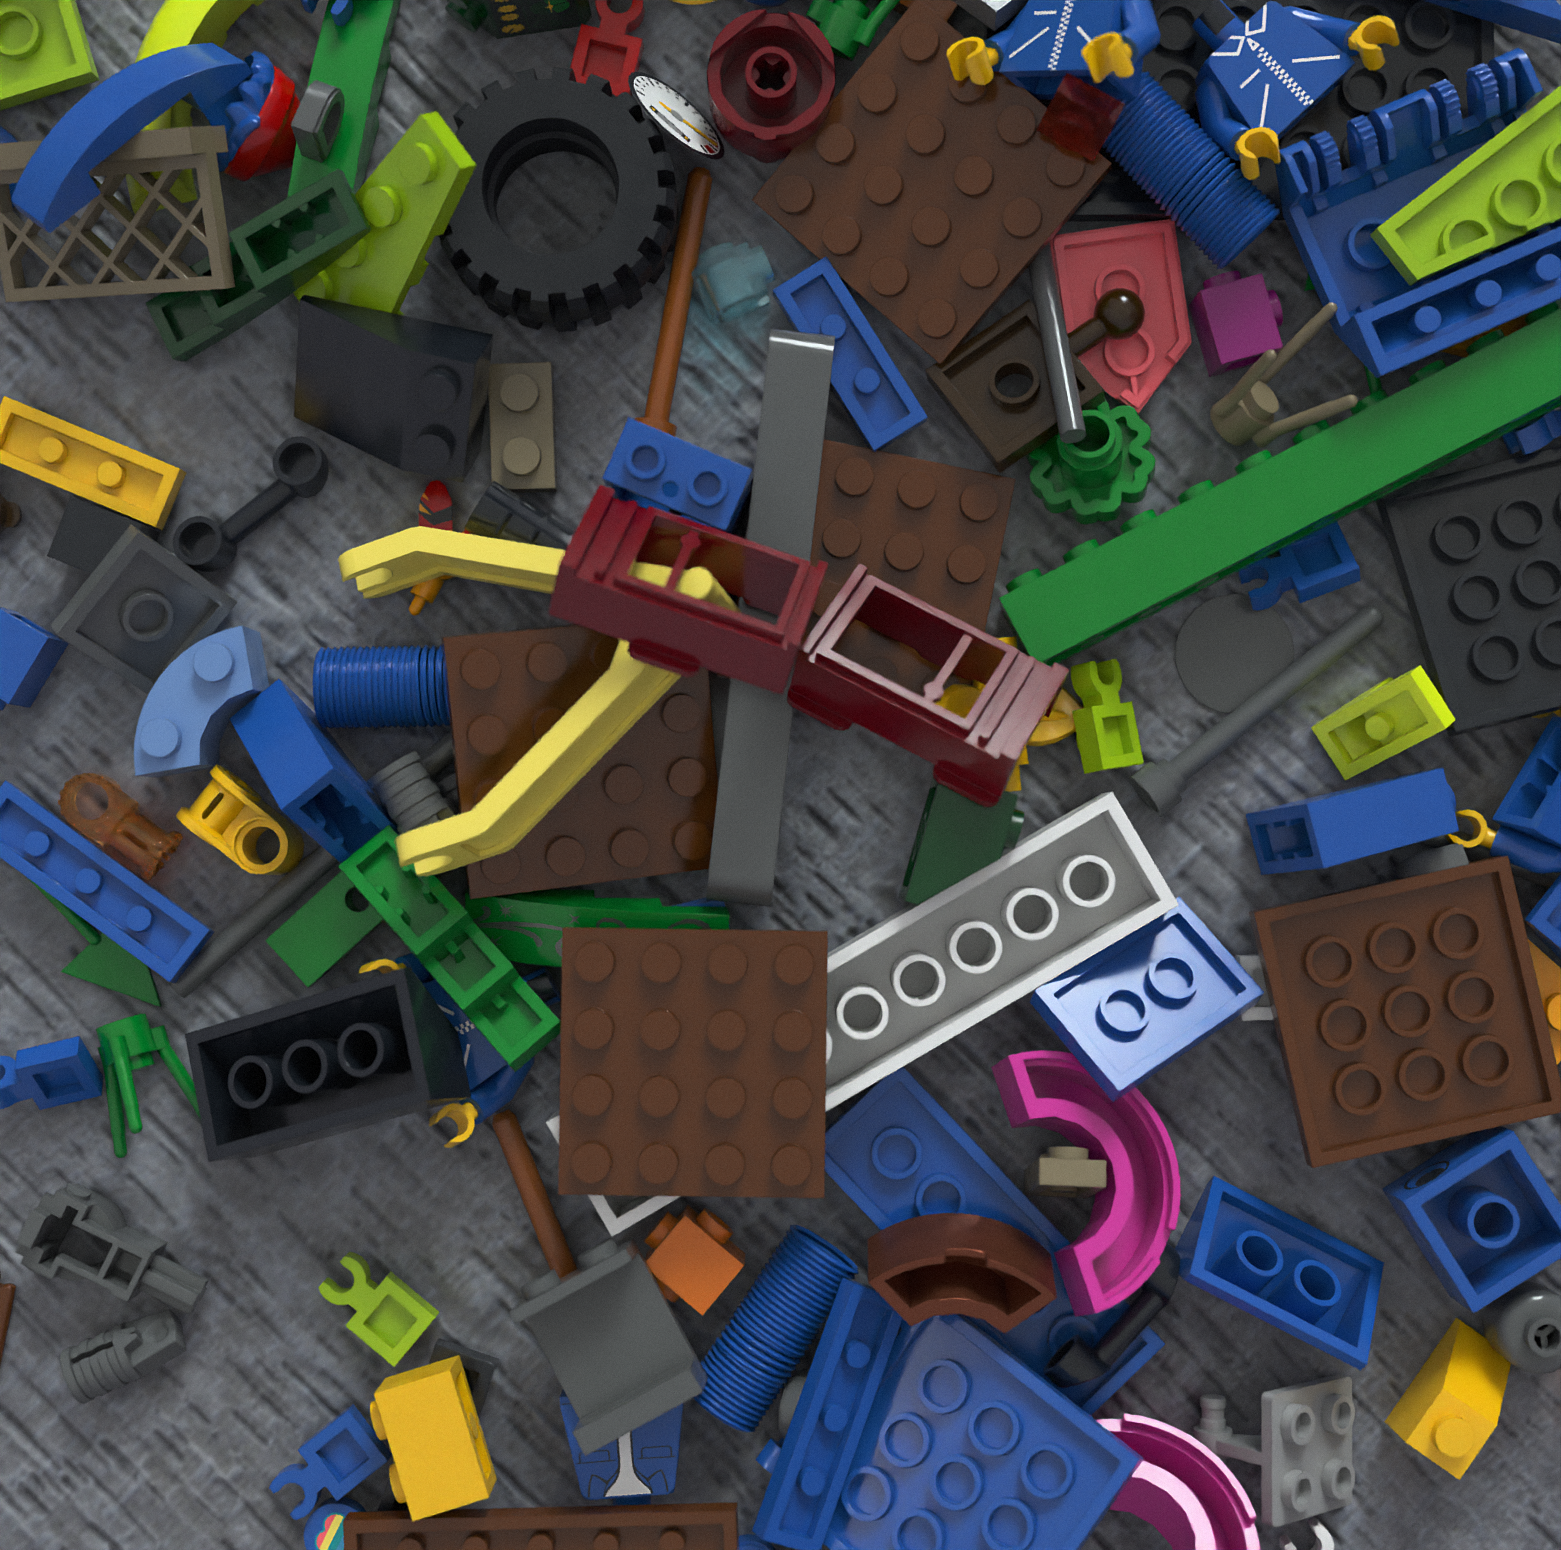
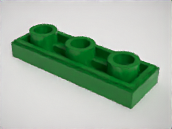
[265,871,384,988]

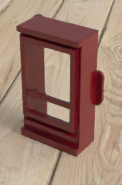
[548,485,829,695]
[787,563,1070,807]

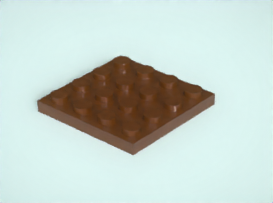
[752,0,1112,365]
[716,439,1016,703]
[441,624,718,899]
[1249,856,1561,1168]
[558,927,828,1198]

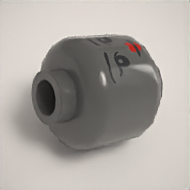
[1483,1281,1561,1374]

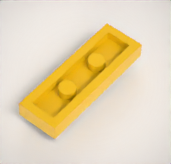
[0,396,187,530]

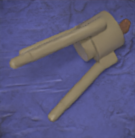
[1210,302,1357,448]

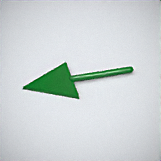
[29,879,162,1007]

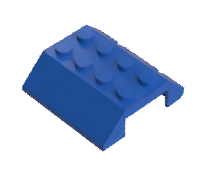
[1275,48,1561,378]

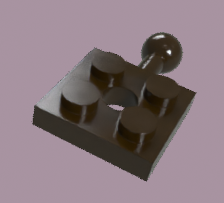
[925,288,1145,473]

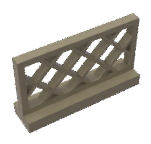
[0,125,235,302]

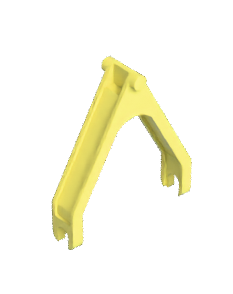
[338,526,742,876]

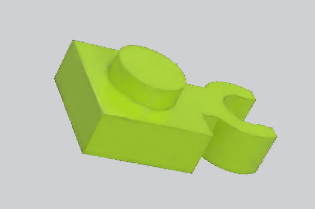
[1071,659,1144,774]
[318,1251,439,1367]

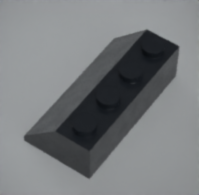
[185,968,471,1162]

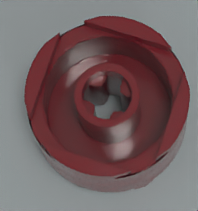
[707,9,836,163]

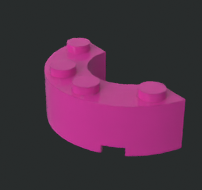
[991,1050,1181,1317]
[1090,1413,1260,1550]

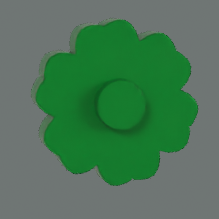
[1026,399,1156,525]

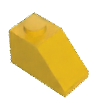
[1385,1317,1511,1480]

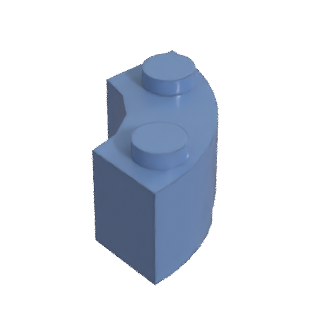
[134,626,269,778]

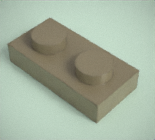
[488,362,558,493]
[1024,1147,1106,1199]

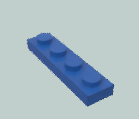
[0,780,214,983]
[752,1277,902,1550]

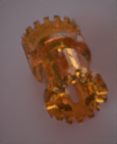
[58,773,183,881]

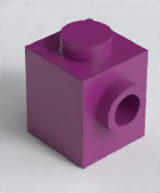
[1188,270,1283,377]

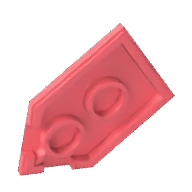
[1050,219,1192,414]

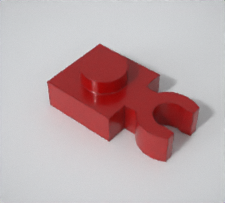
[570,0,645,97]

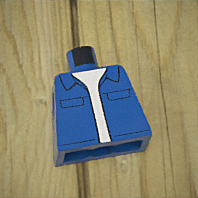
[559,1389,684,1505]

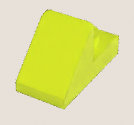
[1311,665,1456,781]

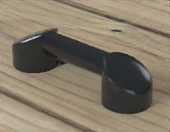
[173,436,329,572]
[1043,1242,1180,1388]

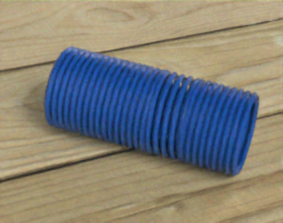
[1088,72,1280,269]
[313,645,450,729]
[693,1225,859,1433]

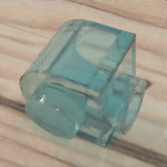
[691,242,776,324]

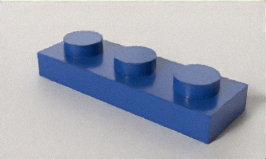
[773,256,928,453]

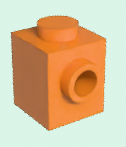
[643,1205,745,1316]

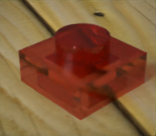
[1036,73,1125,161]

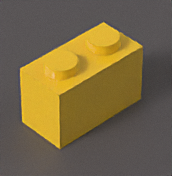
[370,1355,497,1522]

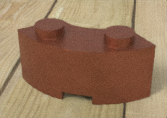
[868,1213,1057,1334]

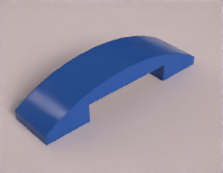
[11,43,252,234]

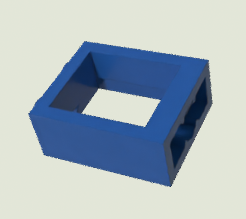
[602,417,753,536]

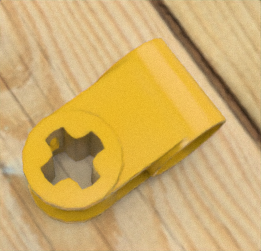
[176,764,304,875]

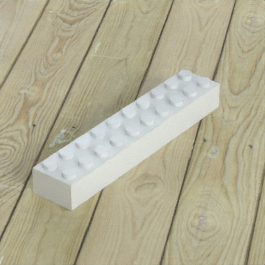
[546,792,1179,1236]

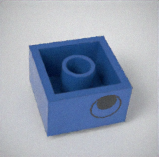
[1382,1126,1561,1313]

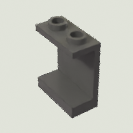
[509,1238,708,1456]

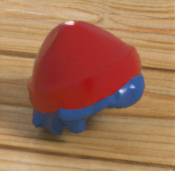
[203,51,301,182]

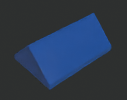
[1175,1176,1384,1370]

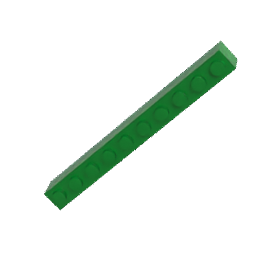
[999,300,1561,667]

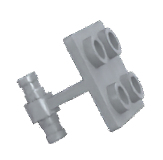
[1194,1374,1355,1527]

